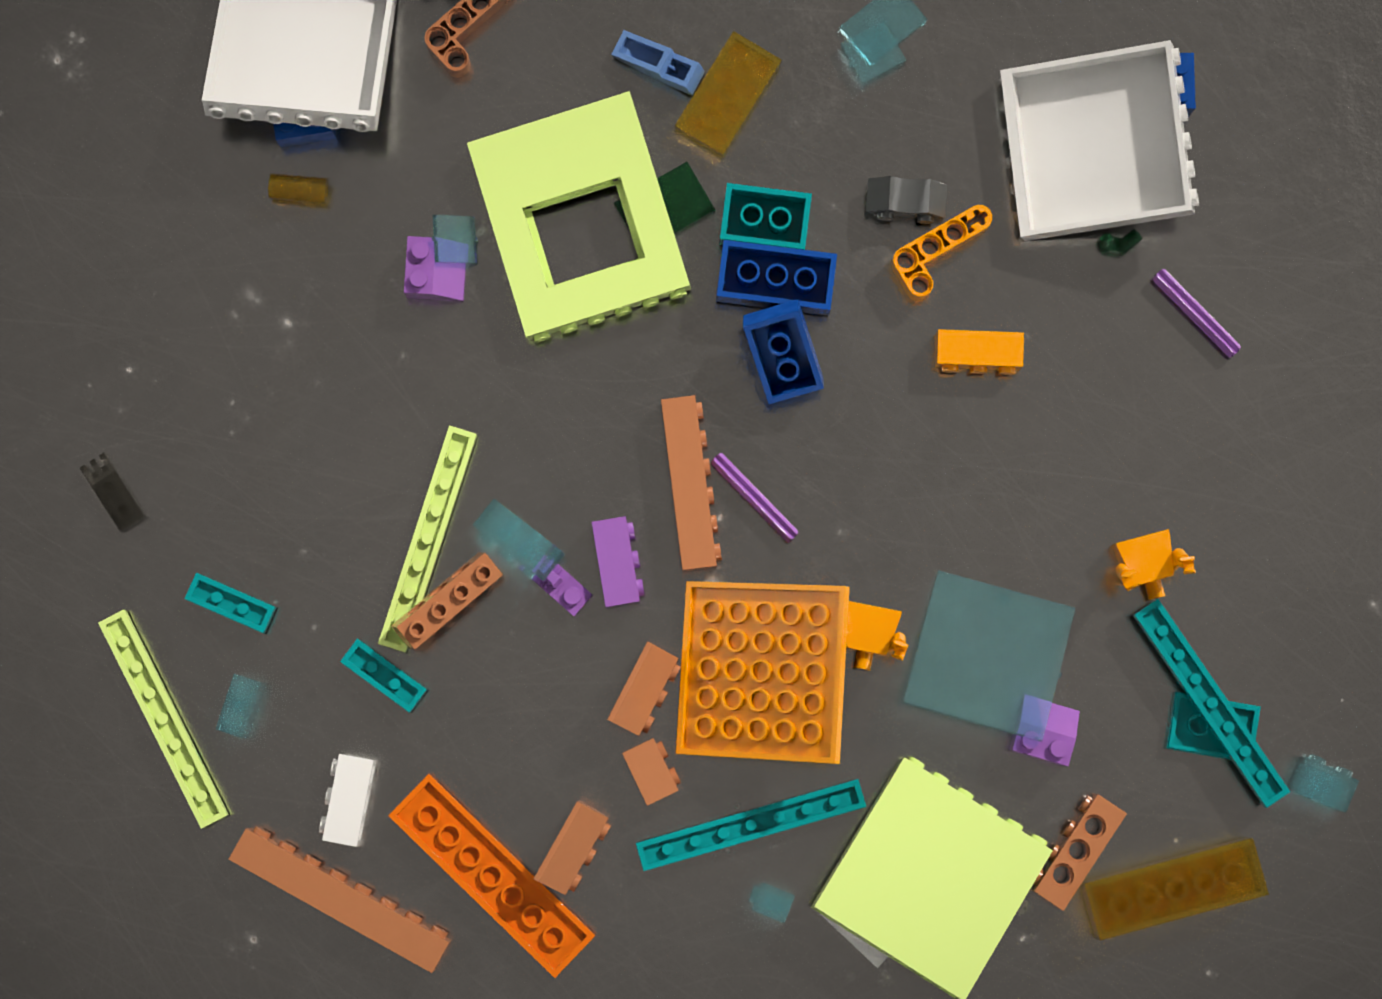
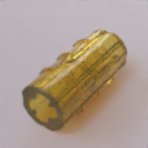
[268,173,329,204]

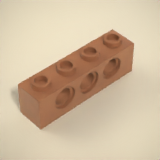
[391,552,503,650]
[1031,794,1127,911]

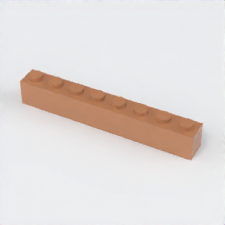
[228,826,452,973]

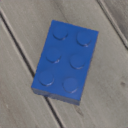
[743,299,824,404]

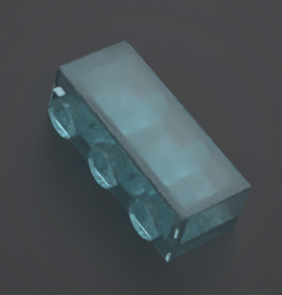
[473,499,565,581]

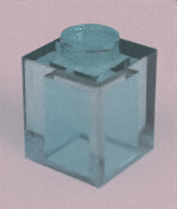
[748,882,795,923]

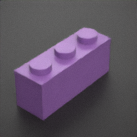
[592,516,645,609]

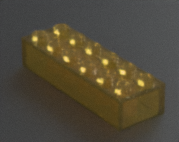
[1080,837,1269,941]

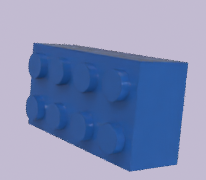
[716,240,837,316]

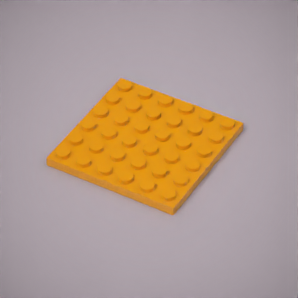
[676,581,850,764]

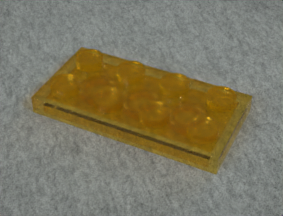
[675,31,782,157]

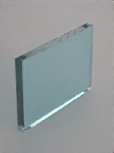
[839,0,928,66]

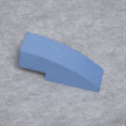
[611,30,705,96]

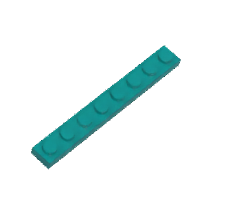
[1133,599,1291,808]
[636,779,866,871]

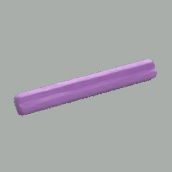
[1153,269,1241,358]
[711,453,798,542]

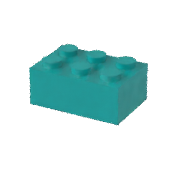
[719,183,812,250]

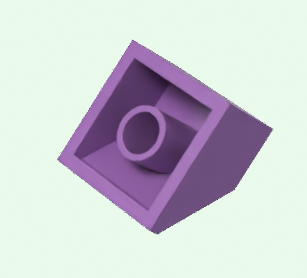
[404,236,467,301]
[1008,695,1080,767]

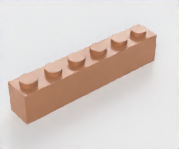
[661,395,722,572]

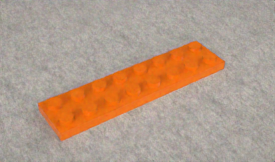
[388,774,595,978]

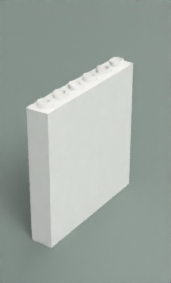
[202,0,397,132]
[1000,40,1199,241]

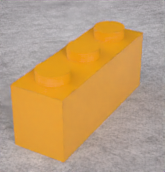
[935,329,1024,375]

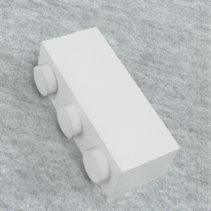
[319,754,376,847]

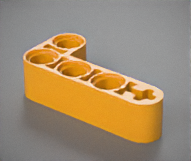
[891,205,992,301]

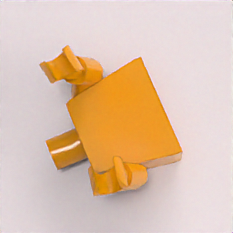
[1112,529,1196,600]
[846,601,909,671]

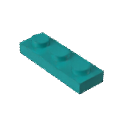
[184,573,277,634]
[340,638,428,713]

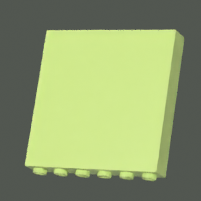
[811,756,1053,999]

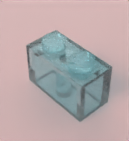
[216,674,266,738]
[1287,754,1359,813]

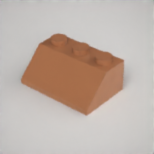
[607,641,681,736]
[534,801,611,895]

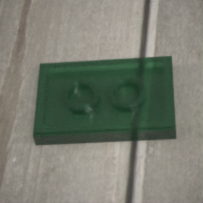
[614,162,715,234]

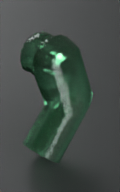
[1100,229,1142,255]

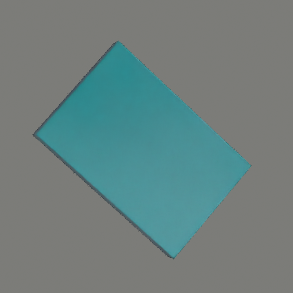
[1165,692,1261,760]

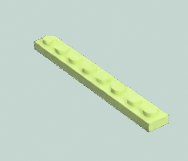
[378,425,477,653]
[98,610,229,829]

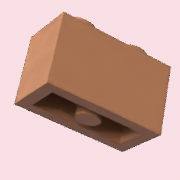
[622,738,681,806]

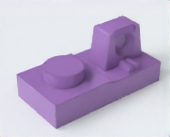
[531,557,593,617]

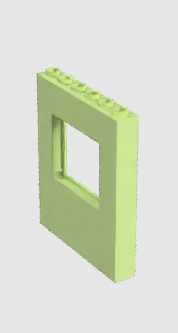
[467,91,691,343]

